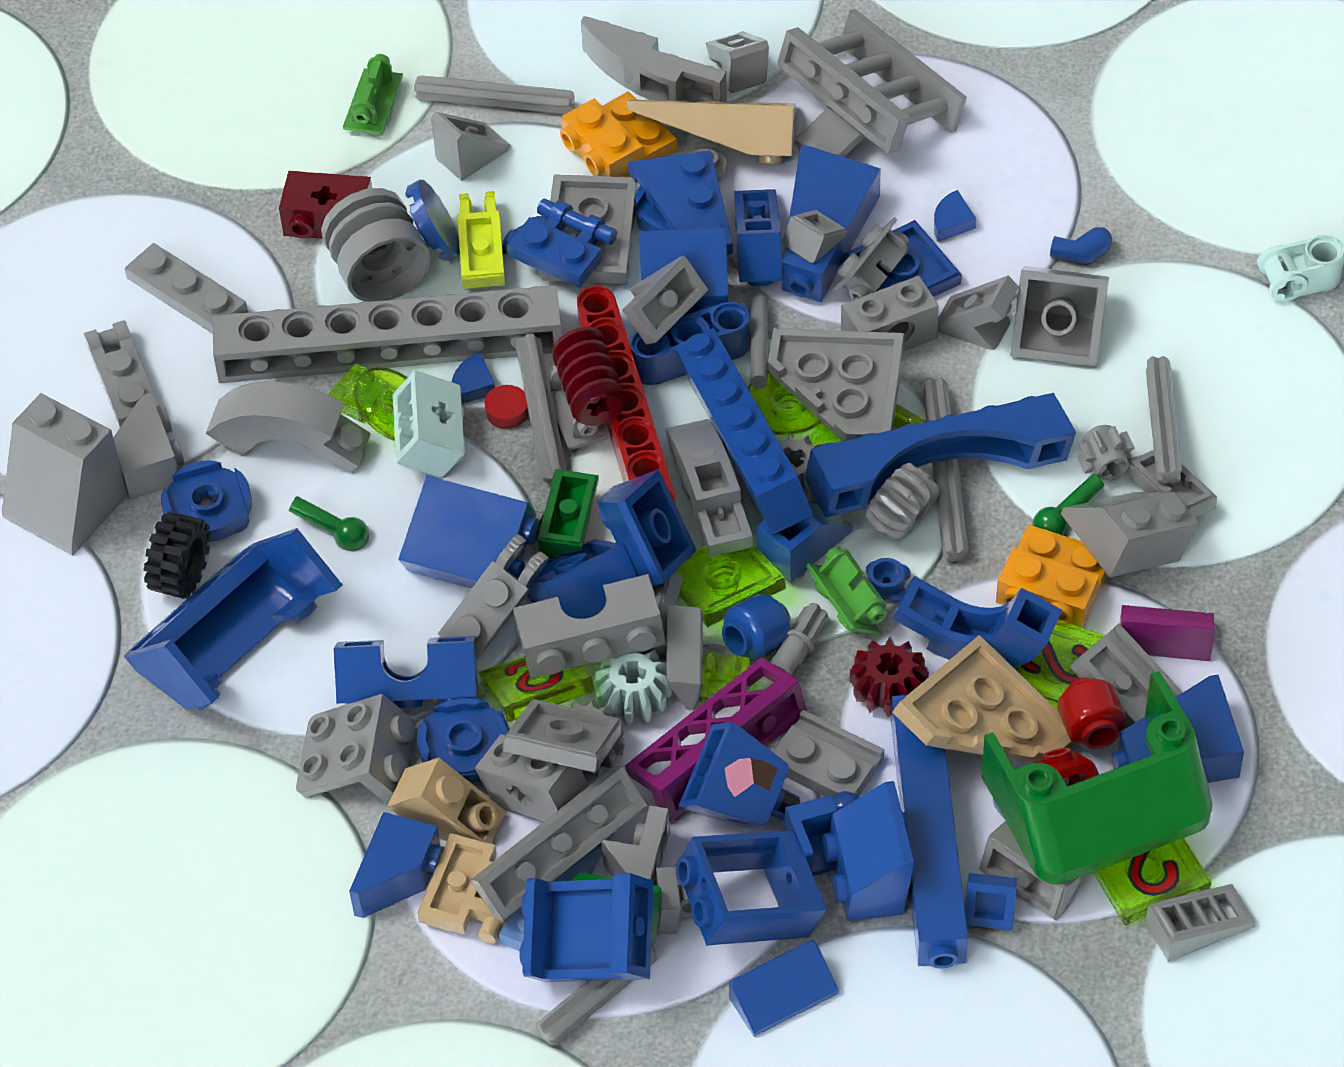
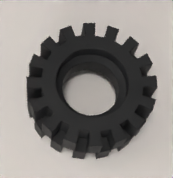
[143,511,211,599]

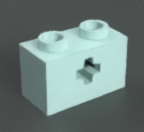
[393,370,467,478]

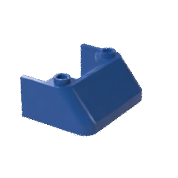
[124,528,343,711]

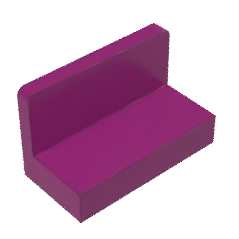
[1120,605,1215,661]

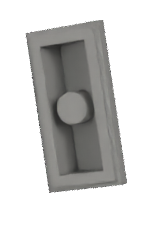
[795,107,865,157]
[666,605,703,710]
[979,821,1083,921]

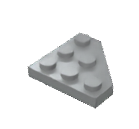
[768,328,905,441]

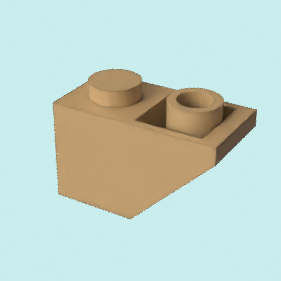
[387,758,506,844]

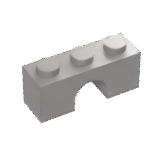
[513,574,666,679]

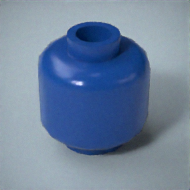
[722,593,791,661]

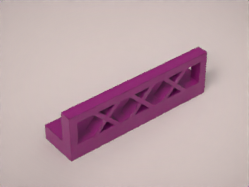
[625,657,807,823]

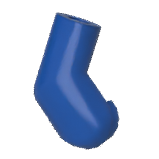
[1050,227,1112,264]

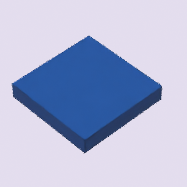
[844,220,962,297]

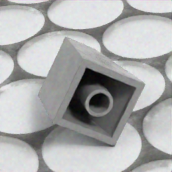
[2,393,128,556]

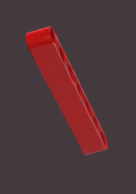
[577,285,676,505]

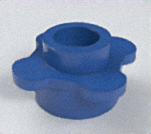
[866,558,911,603]

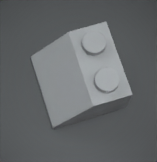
[1010,266,1110,367]
[1061,492,1199,578]

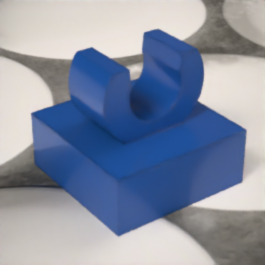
[965,873,1018,930]

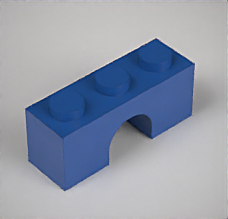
[333,636,479,708]

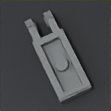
[437,534,549,660]

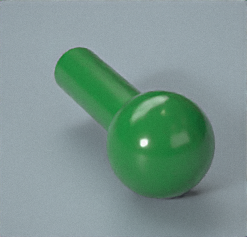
[1032,474,1105,536]
[289,496,370,551]

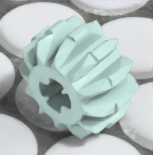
[594,650,673,726]

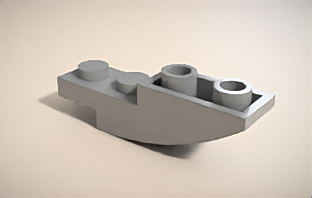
[581,16,727,103]
[666,419,753,557]

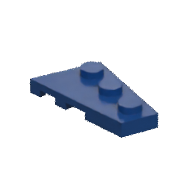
[628,150,733,255]

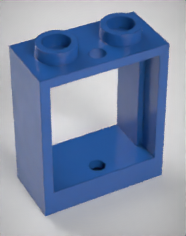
[675,830,827,946]

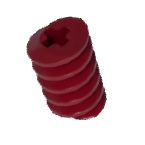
[552,327,624,426]

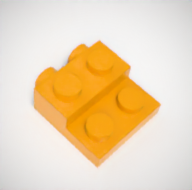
[560,91,678,177]
[996,524,1107,631]

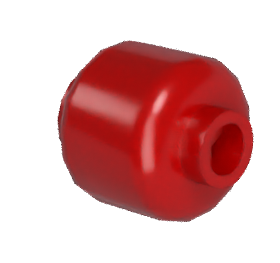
[1057,678,1126,749]

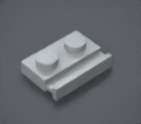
[1070,623,1182,728]
[773,710,885,797]

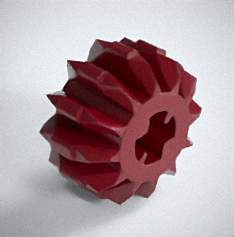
[849,636,929,718]

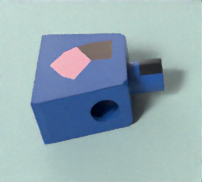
[678,722,800,828]

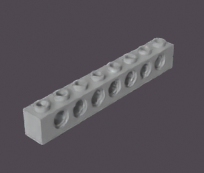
[212,285,562,383]

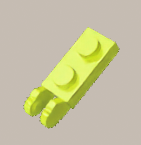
[457,191,505,289]

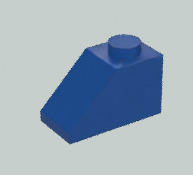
[349,812,444,918]

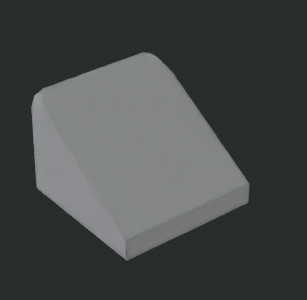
[782,210,847,263]

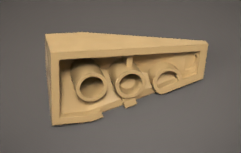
[626,100,797,164]

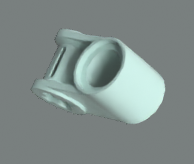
[1257,235,1344,302]

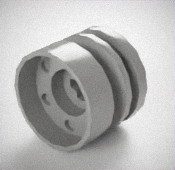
[321,188,431,302]

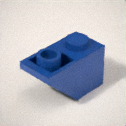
[757,500,853,584]

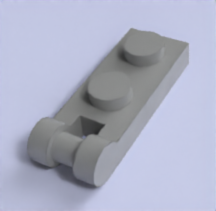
[83,320,160,427]

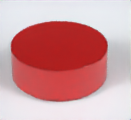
[484,385,529,428]

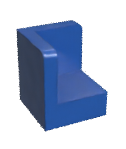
[783,795,837,876]

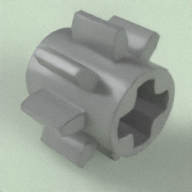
[1077,425,1135,480]

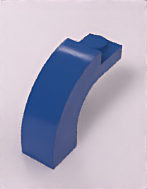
[892,576,1062,667]

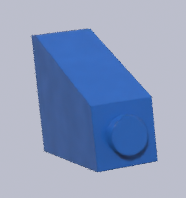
[1112,674,1244,783]

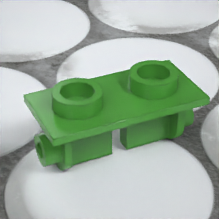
[343,53,403,135]
[806,546,887,636]

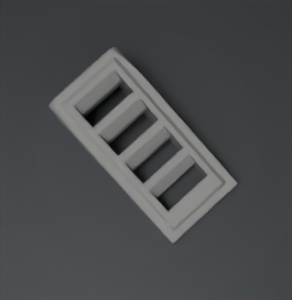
[1145,884,1256,961]

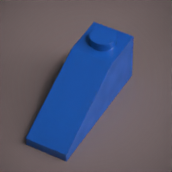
[734,189,782,287]

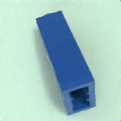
[782,144,881,303]

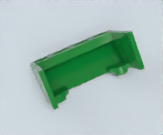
[981,671,1213,884]

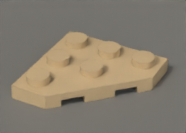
[892,635,1072,763]

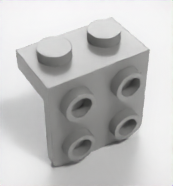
[296,694,416,805]

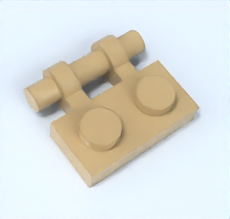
[417,833,508,944]

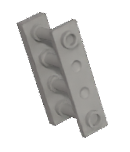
[777,9,967,154]

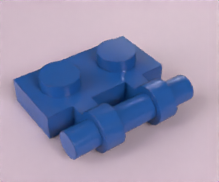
[507,198,618,288]

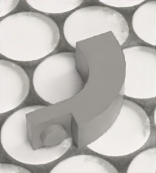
[206,381,371,473]

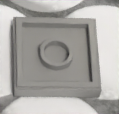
[503,699,622,772]

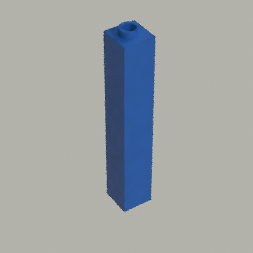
[891,695,968,969]

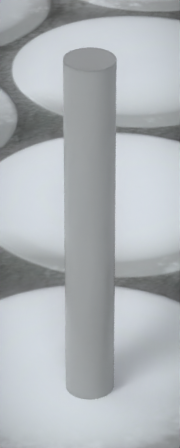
[750,295,768,389]

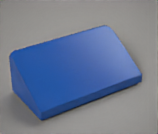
[729,940,839,1037]

